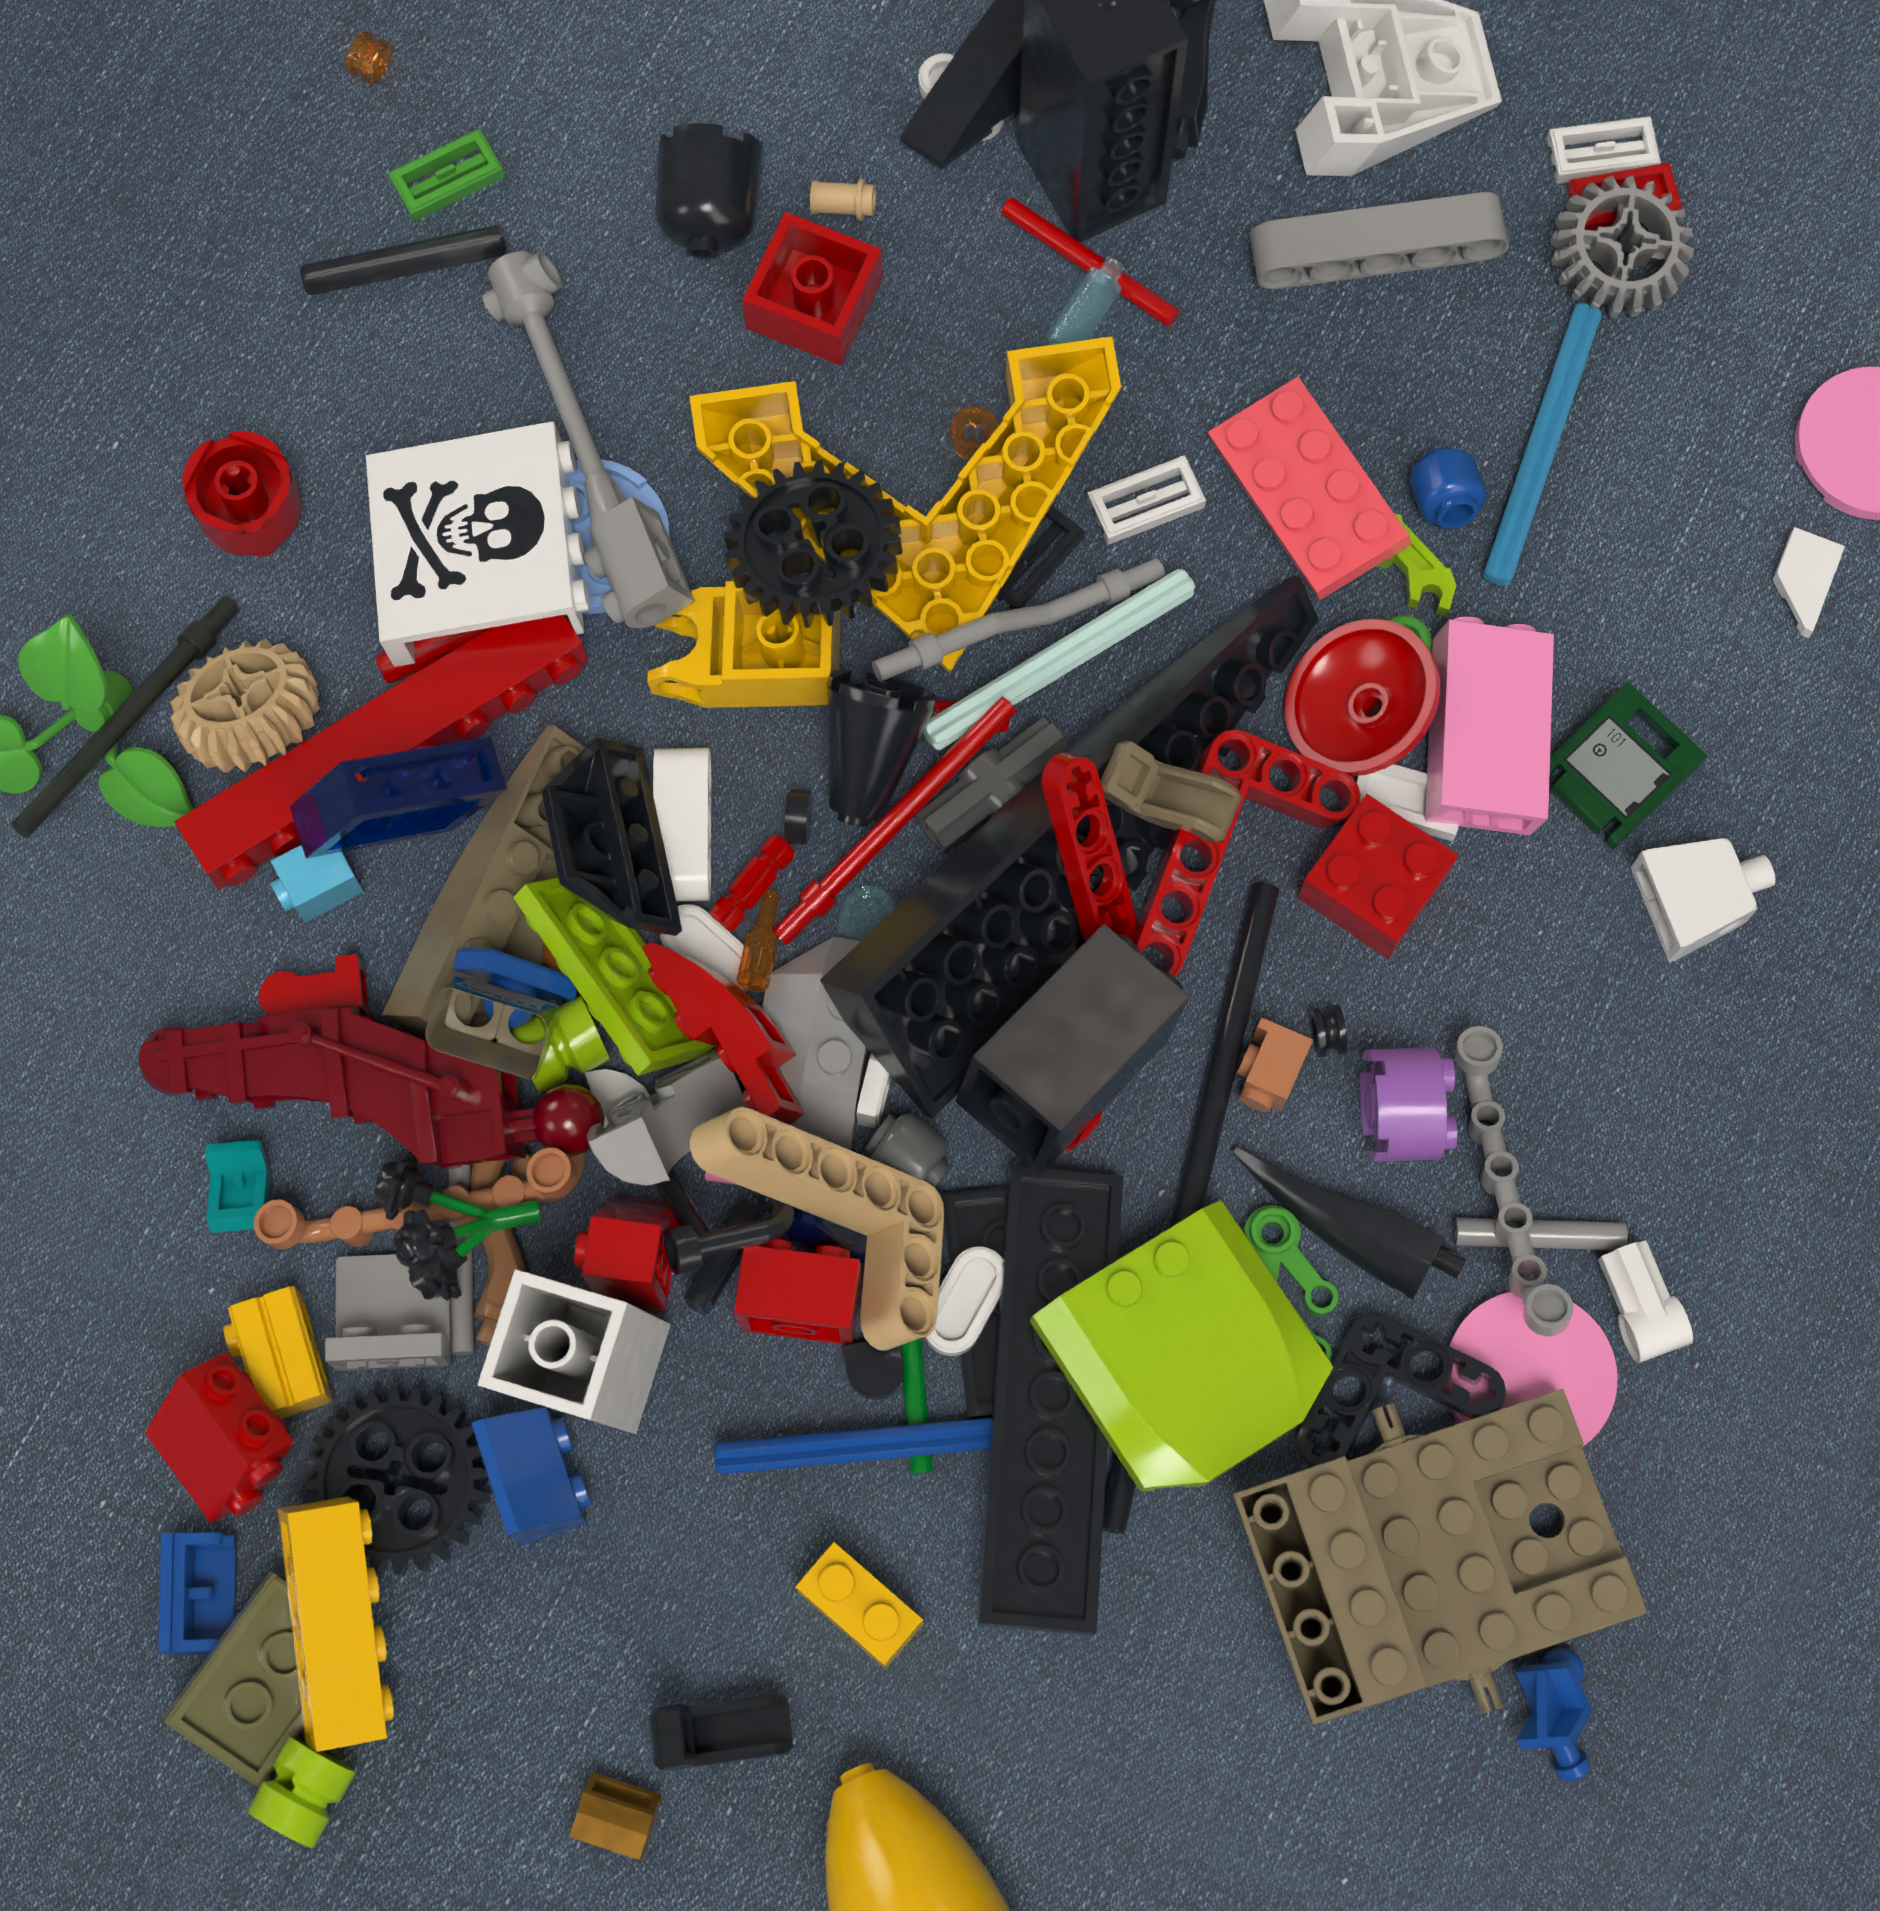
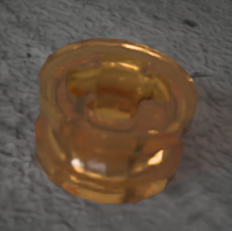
[345,31,392,85]
[951,407,998,460]

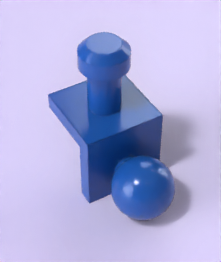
[1515,1647,1593,1782]

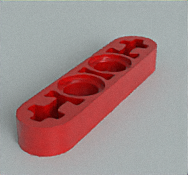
[1042,753,1137,942]

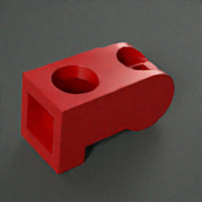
[258,954,370,1016]

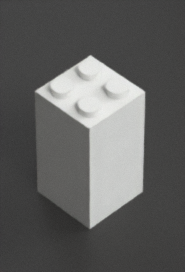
[478,1269,671,1434]

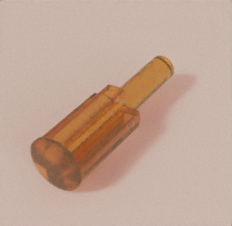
[736,890,780,992]

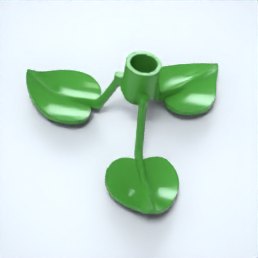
[0,614,194,827]

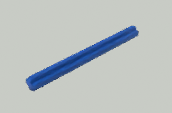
[713,1418,991,1474]

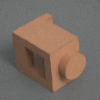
[1237,1017,1313,1112]

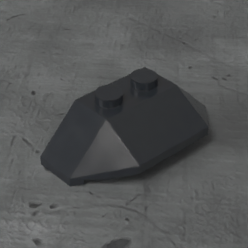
[541,738,682,936]

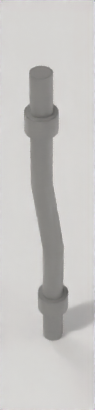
[872,558,1165,682]

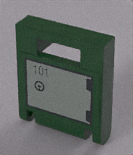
[1549,682,1707,850]

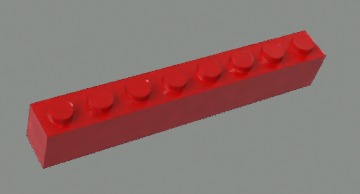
[174,615,588,890]

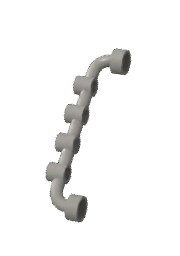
[1455,1026,1573,1336]

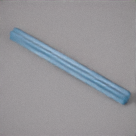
[1483,303,1602,587]

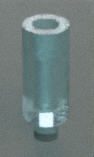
[1044,257,1125,345]

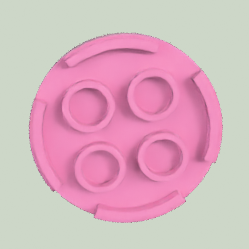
[1794,367,1880,520]
[1443,1292,1618,1447]

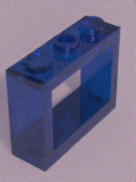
[289,736,508,859]

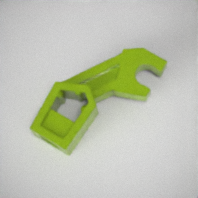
[1377,513,1457,617]

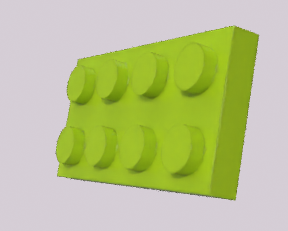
[513,877,714,1076]

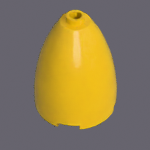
[825,1763,1010,1911]

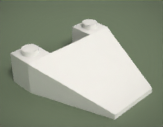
[1264,0,1502,176]

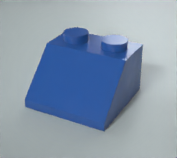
[471,1407,592,1547]

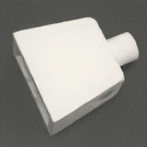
[1631,838,1775,962]

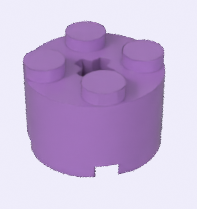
[1360,1047,1457,1162]

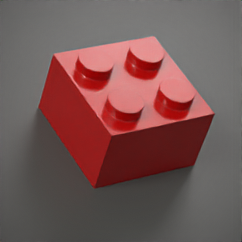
[742,212,883,366]
[1298,794,1459,960]
[734,1239,862,1345]

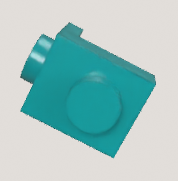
[205,1140,272,1233]

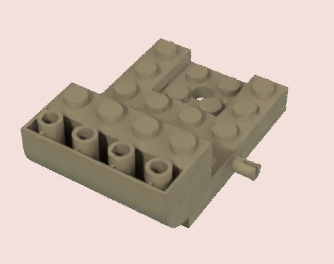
[1233,1389,1647,1726]

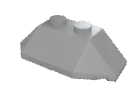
[762,936,869,1150]

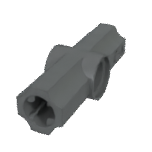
[916,717,1069,854]

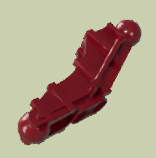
[138,1005,605,1170]

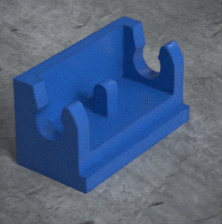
[158,1532,237,1656]

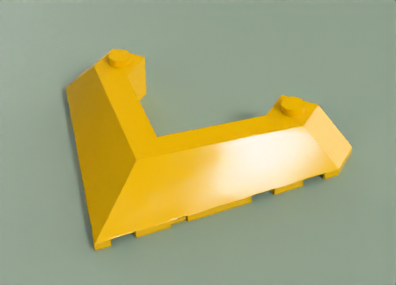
[689,336,1121,673]

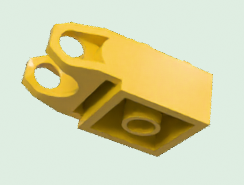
[647,578,841,708]

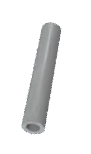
[1453,1217,1628,1250]

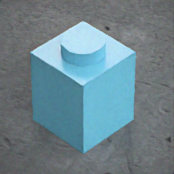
[270,830,364,923]

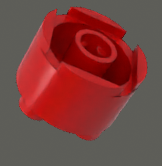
[182,431,302,557]

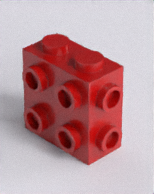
[145,1351,294,1523]

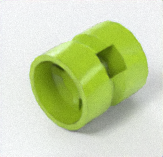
[510,996,611,1093]
[246,1736,356,1848]

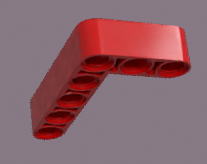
[1132,730,1361,977]

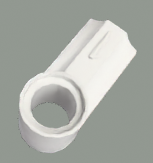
[1598,1240,1693,1363]

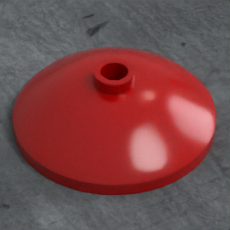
[1284,619,1440,776]

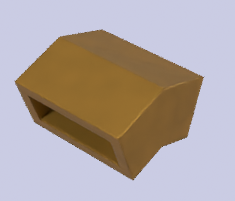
[569,1772,662,1860]

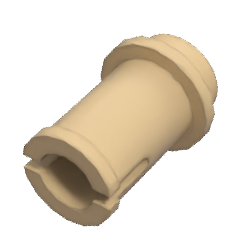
[810,178,876,221]

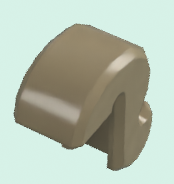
[1100,741,1243,843]

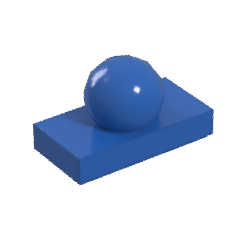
[453,948,577,1029]

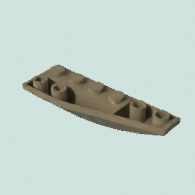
[382,725,585,1043]

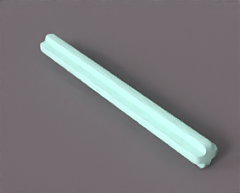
[923,569,1195,750]

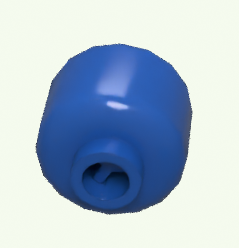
[1409,448,1486,529]

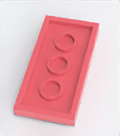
[1208,377,1411,601]

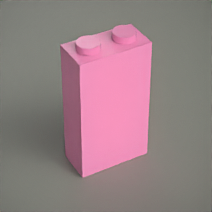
[1425,617,1554,835]

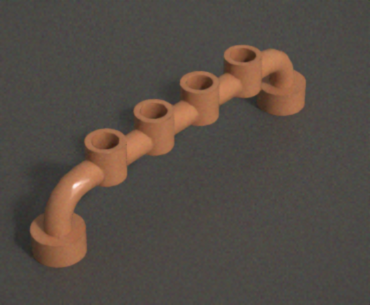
[254,1148,578,1249]

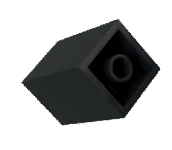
[955,924,1190,1175]

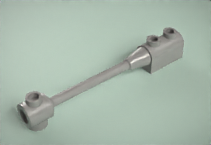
[482,251,695,628]

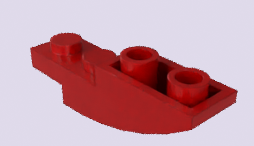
[642,942,805,1125]

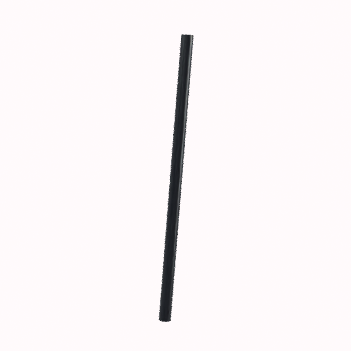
[1103,883,1280,1535]

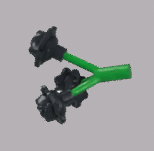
[374,1152,541,1301]

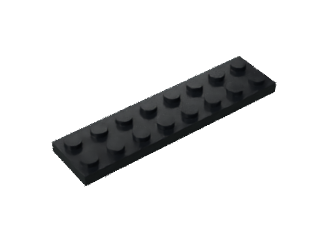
[977,1165,1123,1636]

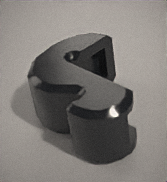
[649,1694,793,1770]

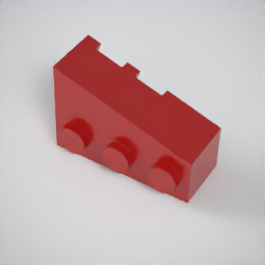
[574,1194,680,1313]

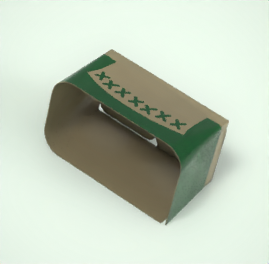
[426,974,560,1080]

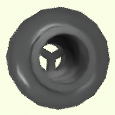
[864,1113,951,1187]

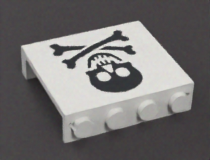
[366,421,591,667]

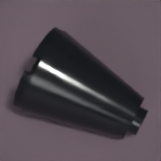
[827,670,937,827]

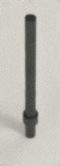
[11,597,239,838]

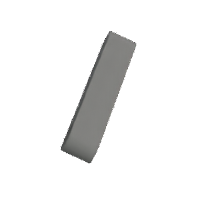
[1249,192,1509,289]

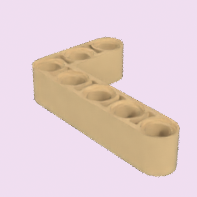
[690,1107,944,1351]

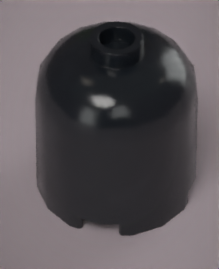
[656,123,763,259]

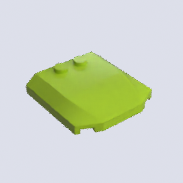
[1030,1200,1333,1492]

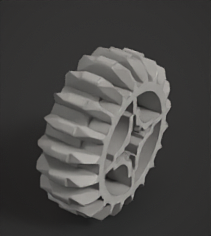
[1550,175,1694,319]

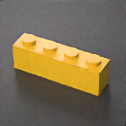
[278,1497,393,1752]

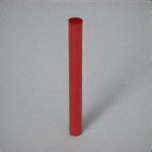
[1001,197,1180,328]

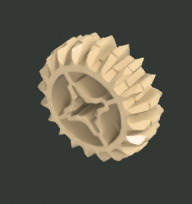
[170,639,320,773]

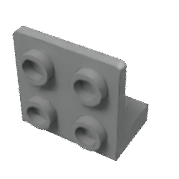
[325,1254,451,1371]

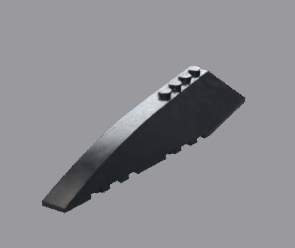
[820,575,1319,1119]

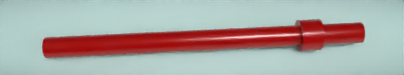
[771,696,1017,946]

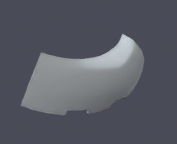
[587,1049,748,1186]

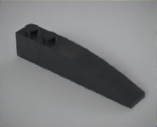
[900,0,1024,168]

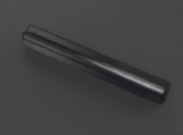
[300,225,506,295]

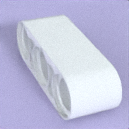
[653,748,711,902]

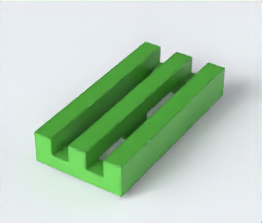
[388,128,505,222]

